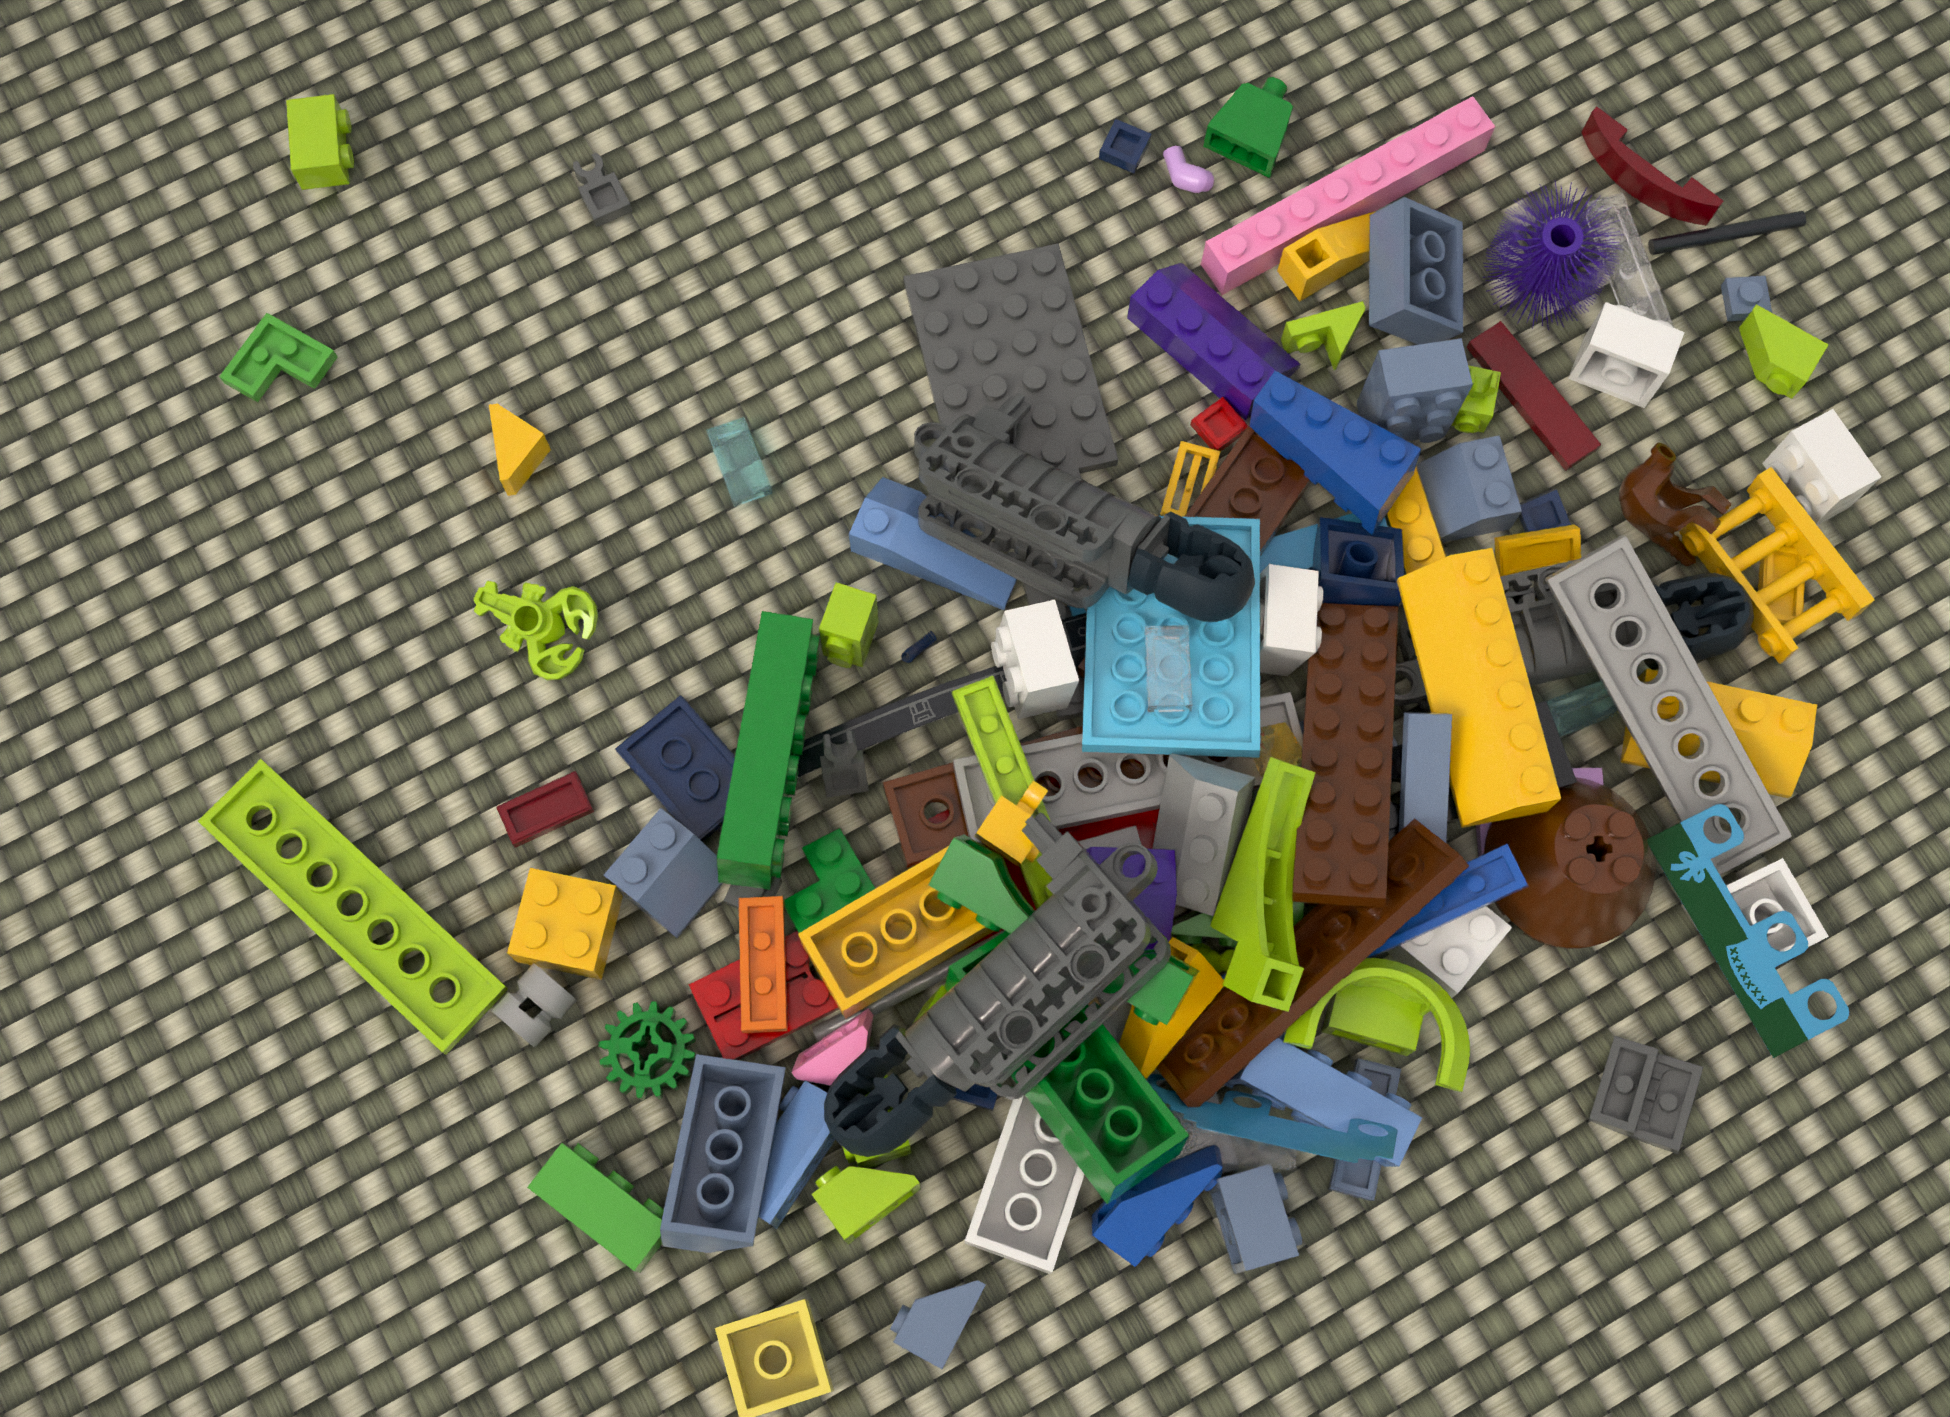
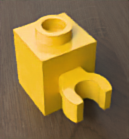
[974,780,1048,866]

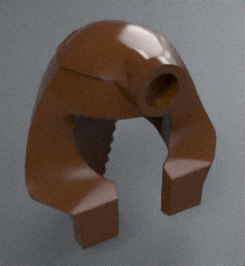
[1619,442,1732,566]

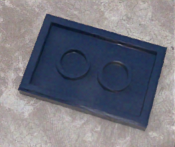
[615,695,735,842]

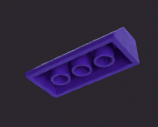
[1127,263,1301,421]

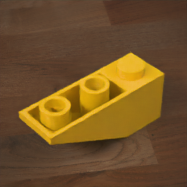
[1277,211,1376,302]
[1119,937,1224,1079]

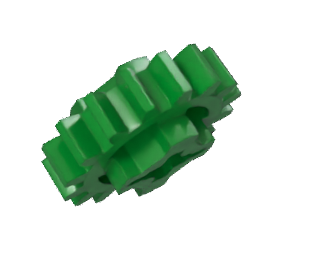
[598,1001,696,1100]

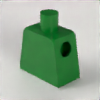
[1203,77,1293,178]

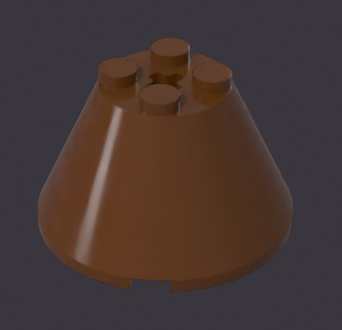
[1482,777,1656,949]

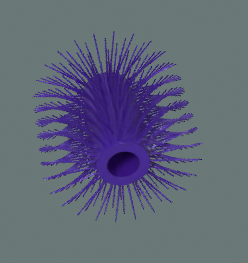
[1482,181,1624,330]

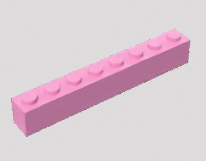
[1201,96,1495,295]

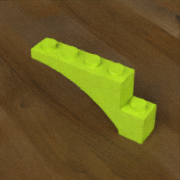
[1210,757,1316,1012]

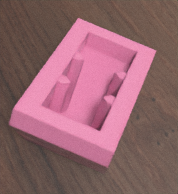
[791,1008,874,1085]

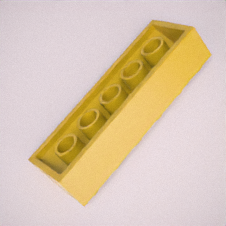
[1397,548,1561,828]

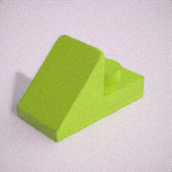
[1281,301,1366,370]

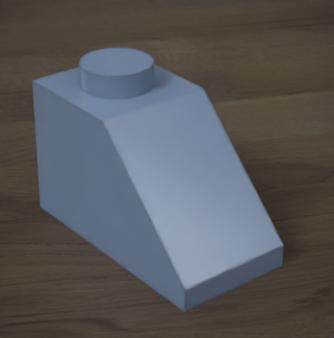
[890,1280,986,1369]

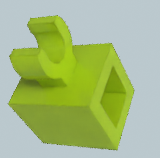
[1451,365,1501,433]

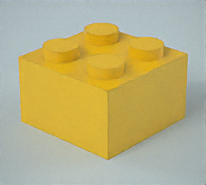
[507,868,623,980]

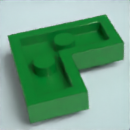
[784,828,875,934]

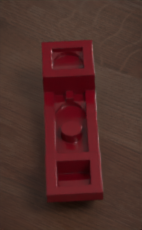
[1581,106,1724,226]

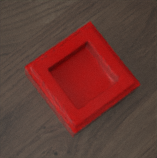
[1190,397,1248,451]

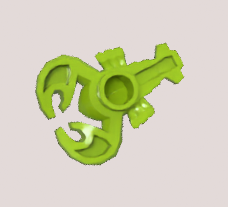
[473,581,598,681]

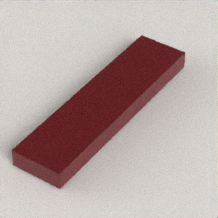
[1466,321,1601,471]

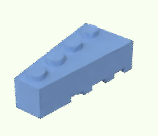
[1224,1033,1422,1167]

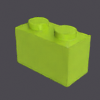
[286,94,354,190]
[819,582,879,668]

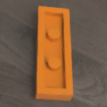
[739,896,788,1033]

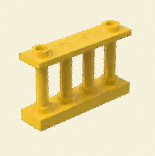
[1679,467,1875,664]

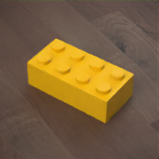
[798,846,994,1019]

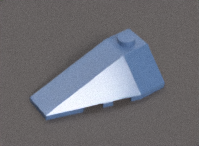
[849,477,1017,610]

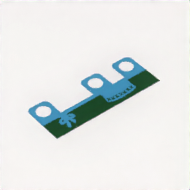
[1647,804,1849,1058]

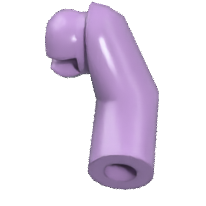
[1163,146,1214,193]

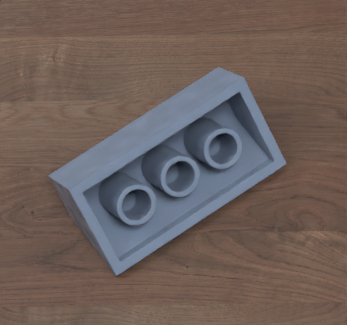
[660,1054,786,1253]

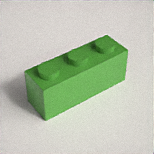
[527,1143,664,1273]

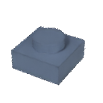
[1721,276,1772,321]

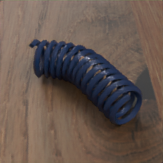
[901,631,937,663]

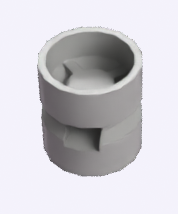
[491,963,577,1048]

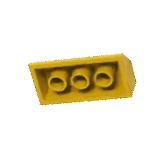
[1620,669,1817,798]

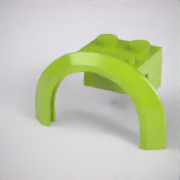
[1283,958,1470,1093]

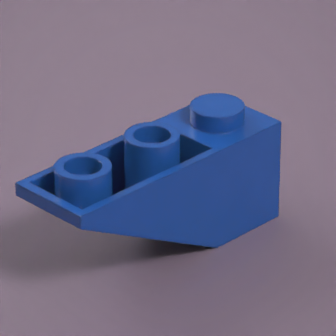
[1092,1145,1223,1267]

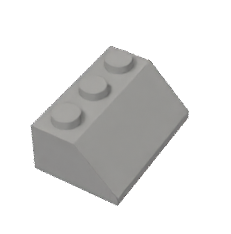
[1153,753,1256,916]

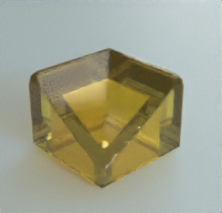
[1253,722,1302,778]

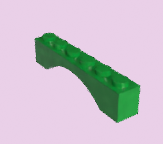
[928,834,1199,1025]

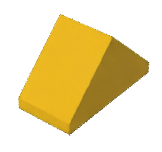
[489,403,551,496]

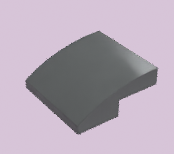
[1589,1036,1703,1154]

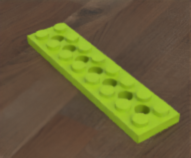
[198,759,508,1055]

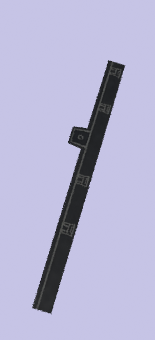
[794,612,1087,778]

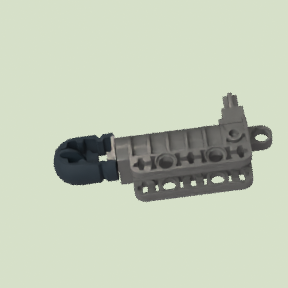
[914,393,1255,622]
[1394,559,1754,713]
[824,812,1171,1157]

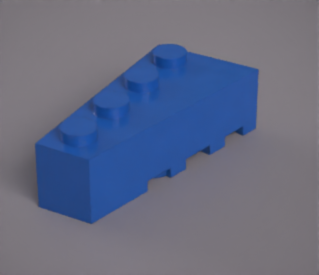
[1249,371,1421,535]

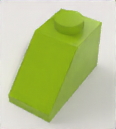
[1739,304,1829,399]

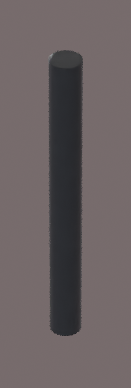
[1648,211,1806,255]

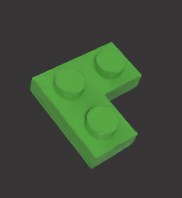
[219,313,338,402]

